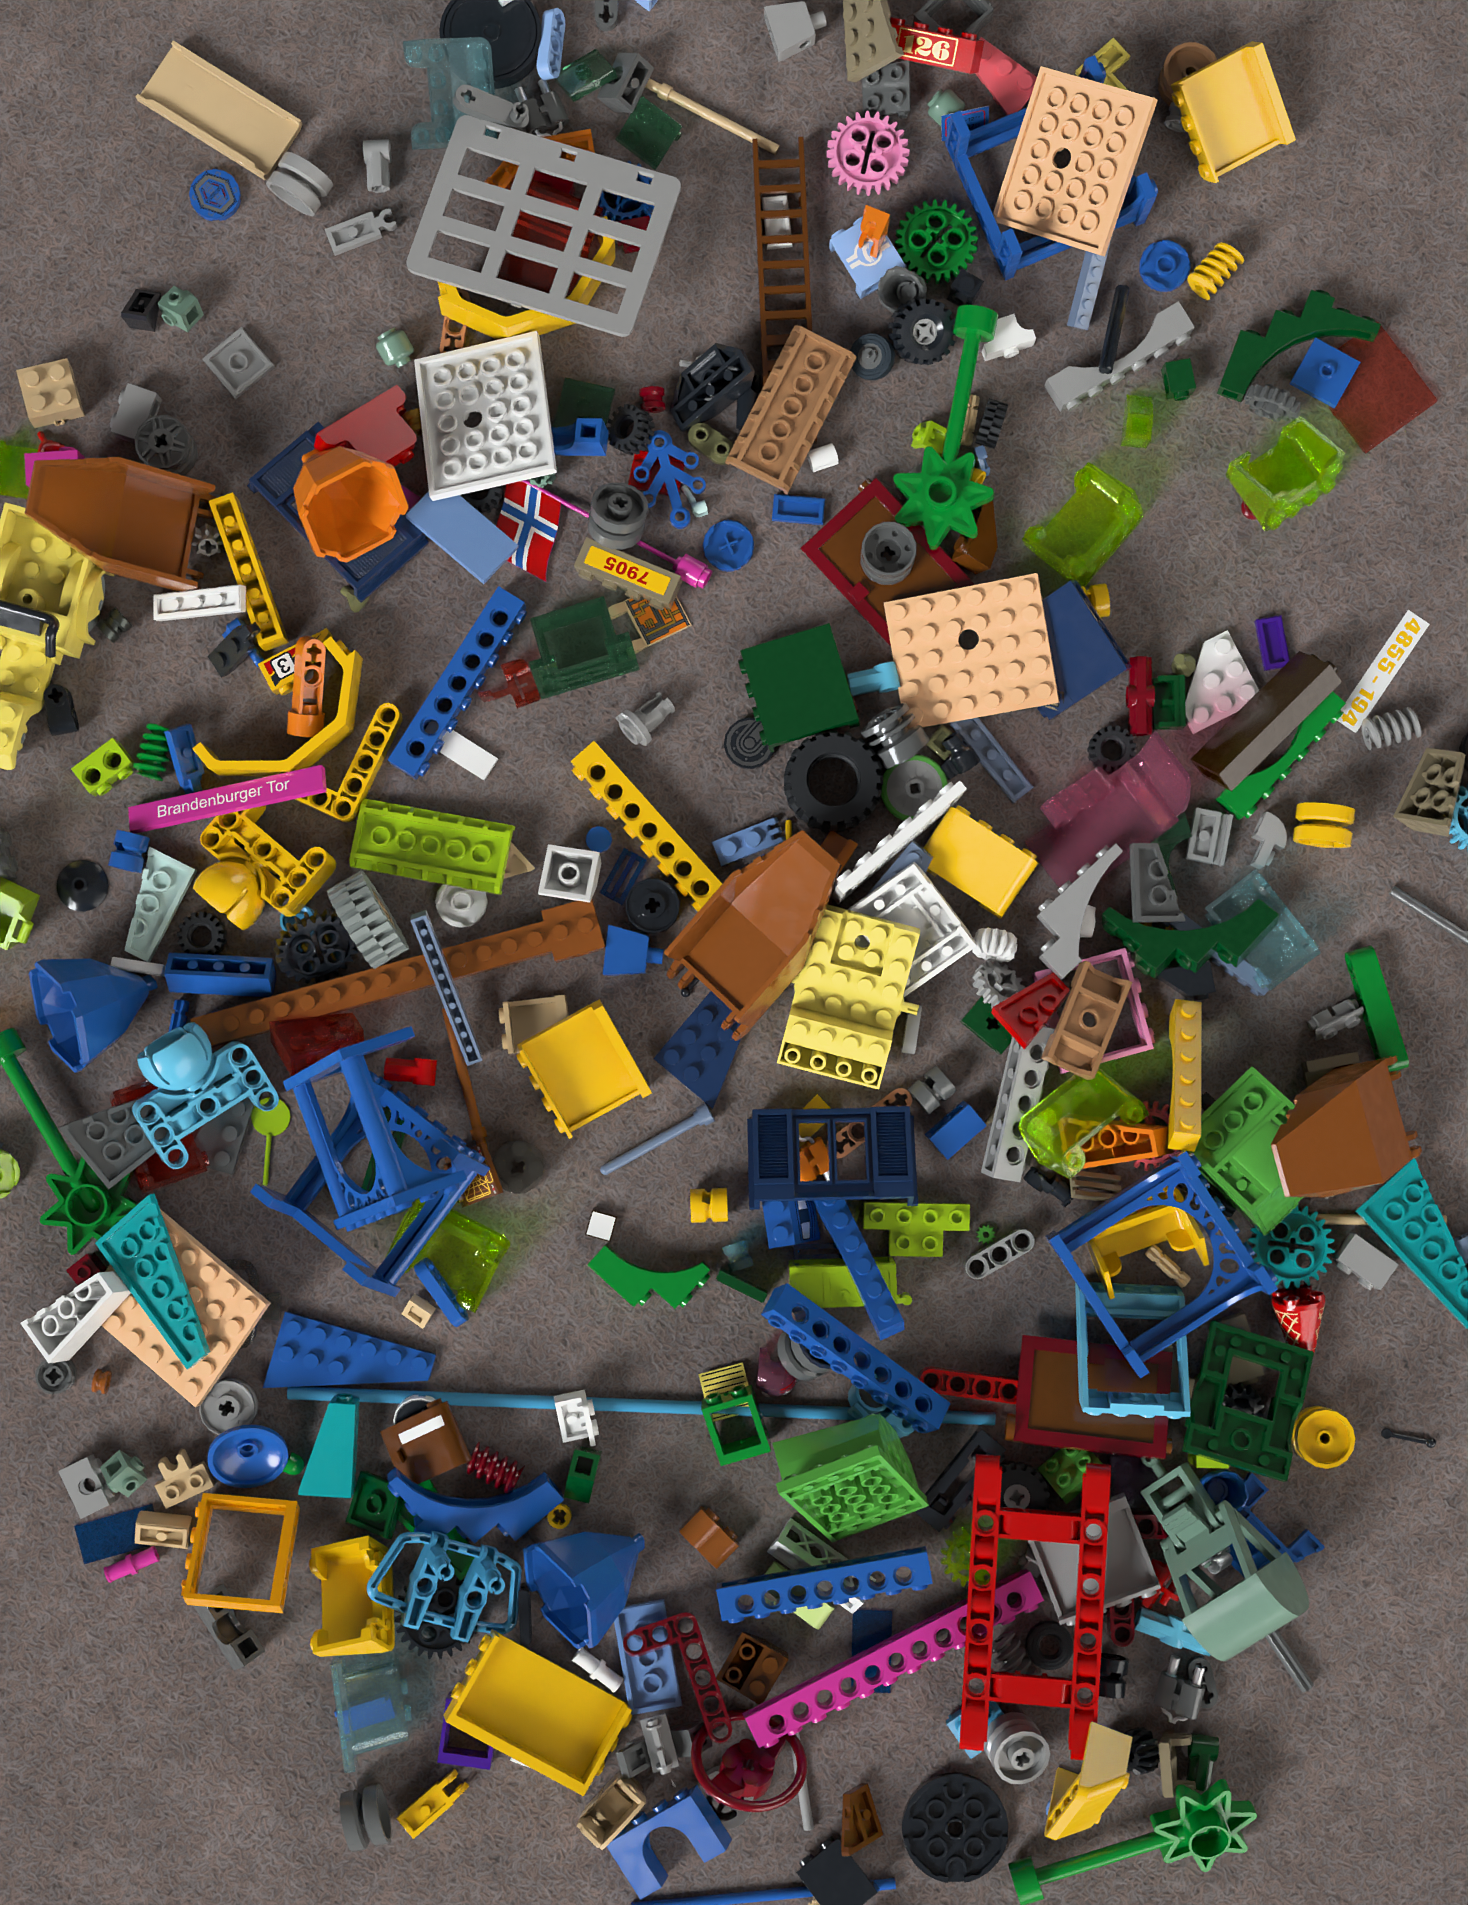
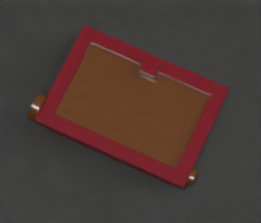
[800,478,975,647]
[1004,1335,1173,1459]

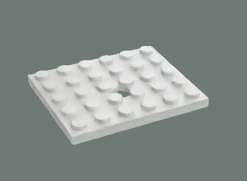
[414,331,557,501]
[831,781,967,904]

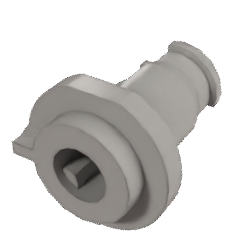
[615,692,675,746]

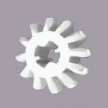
[972,927,1017,963]

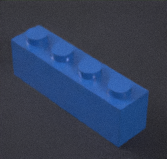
[164,953,277,997]

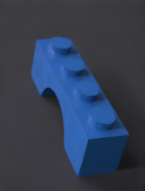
[551,418,609,456]

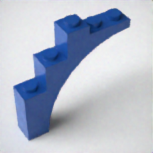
[387,1467,564,1543]

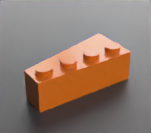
[1058,1116,1174,1171]

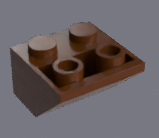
[716,1631,788,1704]

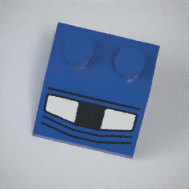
[762,1200,820,1249]

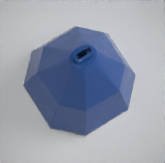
[29,958,158,1073]
[523,1532,645,1649]

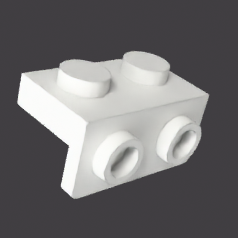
[554,1390,599,1446]

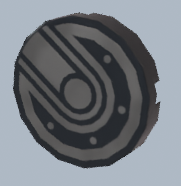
[724,718,775,769]

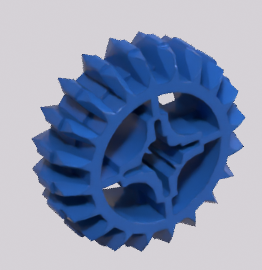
[595,160,655,223]

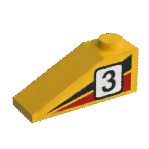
[258,628,333,696]

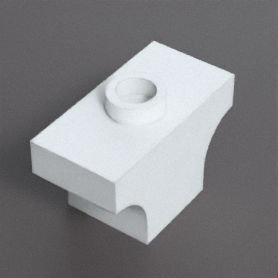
[982,314,1036,361]

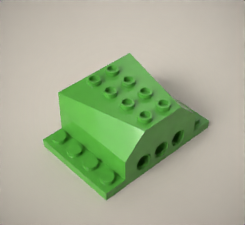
[772,1414,929,1542]

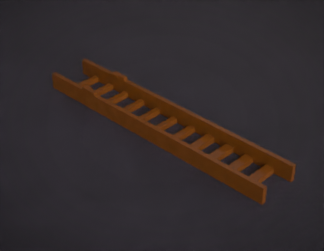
[752,137,817,444]

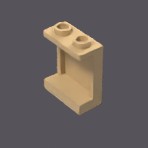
[499,995,569,1054]

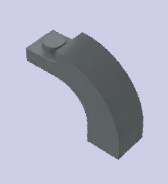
[615,1720,713,1779]

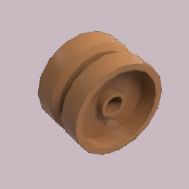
[1158,42,1217,106]

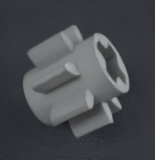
[191,523,223,557]

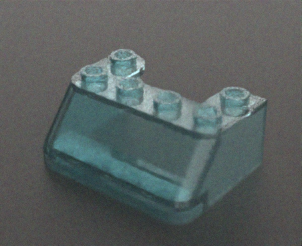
[403,37,497,150]

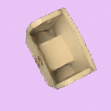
[577,1772,646,1850]

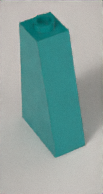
[298,1393,360,1498]

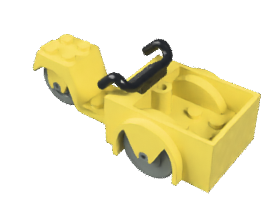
[0,502,114,770]

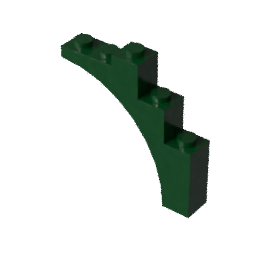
[1217,290,1381,402]
[1102,898,1279,979]

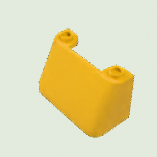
[309,1535,395,1657]

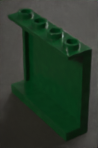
[738,623,860,752]

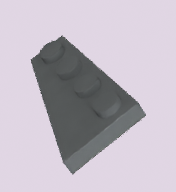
[187,1071,257,1175]

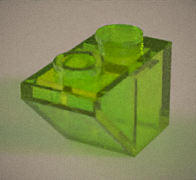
[1121,394,1154,449]

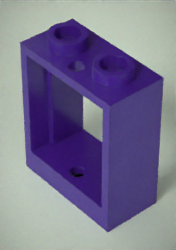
[437,1692,495,1770]

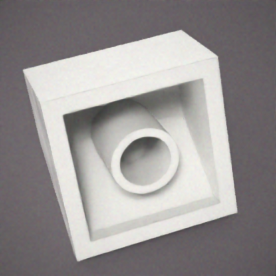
[538,844,601,902]

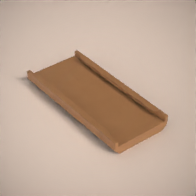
[725,325,857,494]

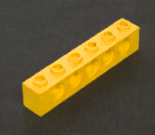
[209,492,289,651]

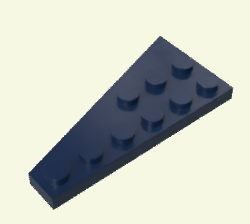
[653,991,741,1109]

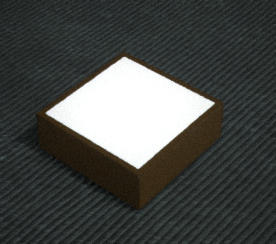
[585,1210,618,1242]

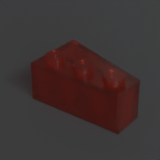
[269,1012,364,1076]

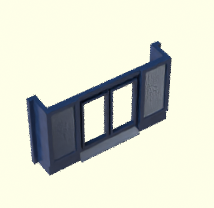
[247,422,429,603]
[747,1106,918,1210]

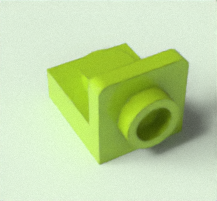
[911,421,947,457]

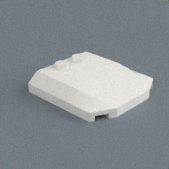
[847,862,977,997]

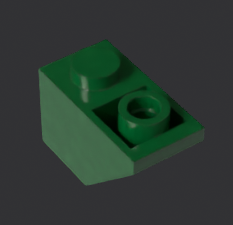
[564,1445,602,1504]

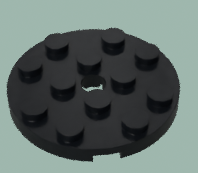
[902,1773,1008,1883]

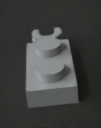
[325,209,397,256]

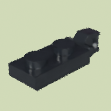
[207,622,261,678]

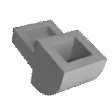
[1250,811,1287,869]

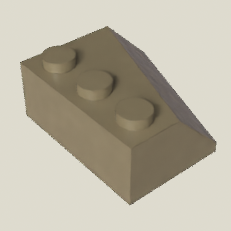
[1393,748,1466,837]

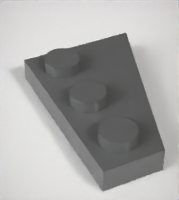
[1129,843,1186,922]

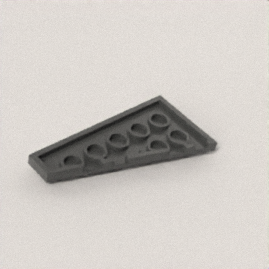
[58,1076,226,1189]

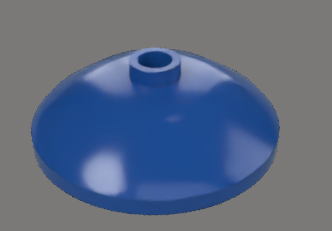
[207,1425,288,1488]

